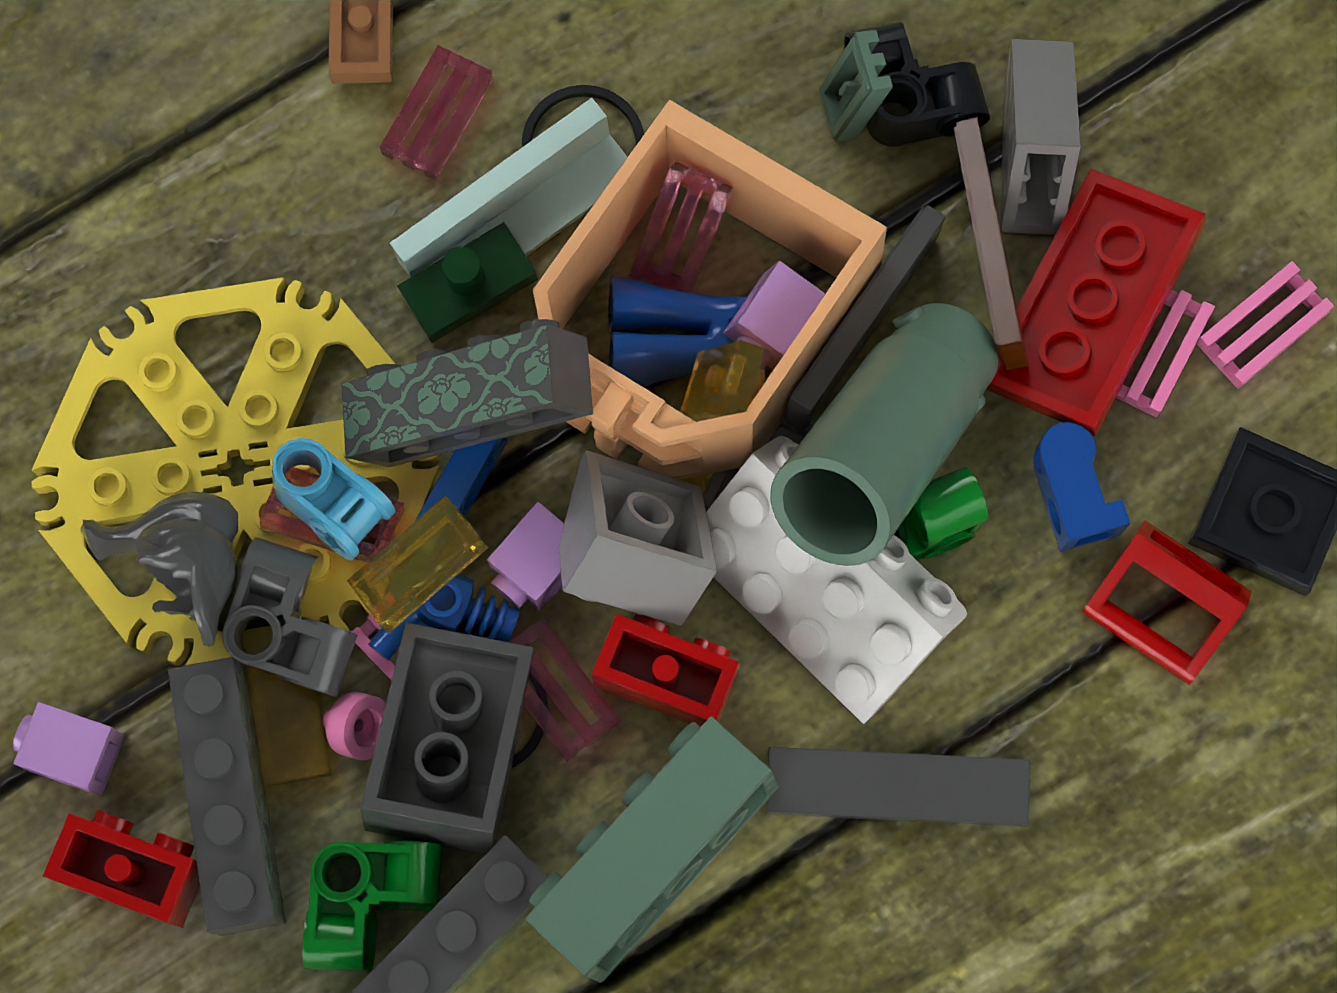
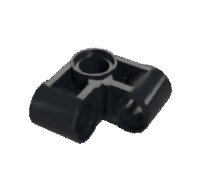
[844,22,990,147]

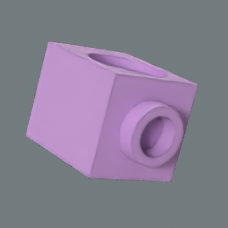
[723,261,825,370]
[487,502,564,613]
[13,702,125,797]

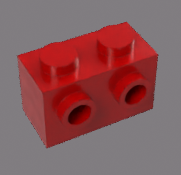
[592,613,739,727]
[42,810,200,928]

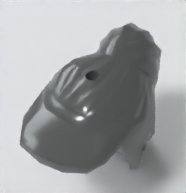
[80,492,238,647]

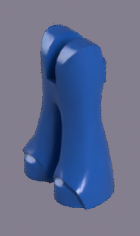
[608,276,773,387]

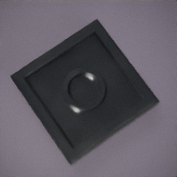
[1188,427,1337,596]

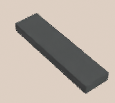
[785,205,946,432]
[766,747,1030,827]

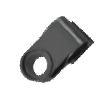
[222,537,357,697]

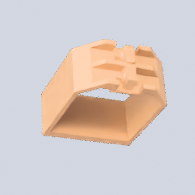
[533,100,887,480]

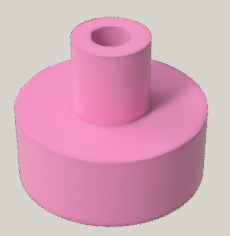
[323,691,386,760]

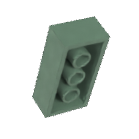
[525,716,779,983]

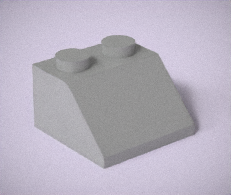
[558,450,717,626]

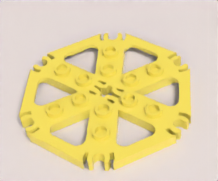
[31,277,442,667]

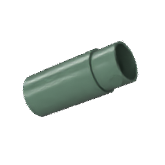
[770,303,999,566]

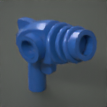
[368,555,520,660]

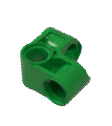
[894,467,989,561]
[302,841,442,972]

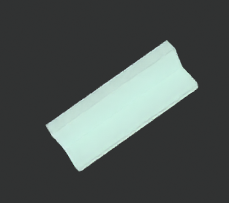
[390,98,628,277]

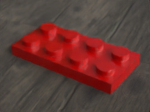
[986,168,1206,437]

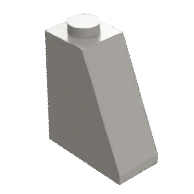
[1000,39,1081,235]

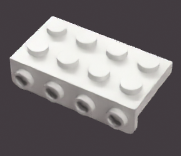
[706,436,967,724]

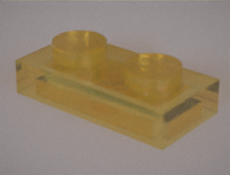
[680,340,765,420]

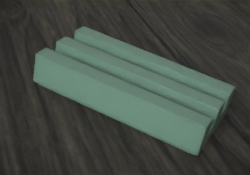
[819,30,893,142]

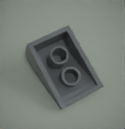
[361,623,534,854]

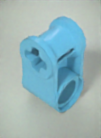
[272,438,396,561]

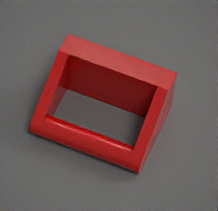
[1082,519,1252,685]

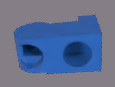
[1033,422,1130,552]

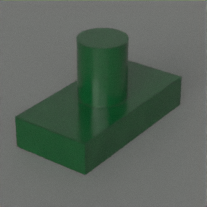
[397,222,538,343]

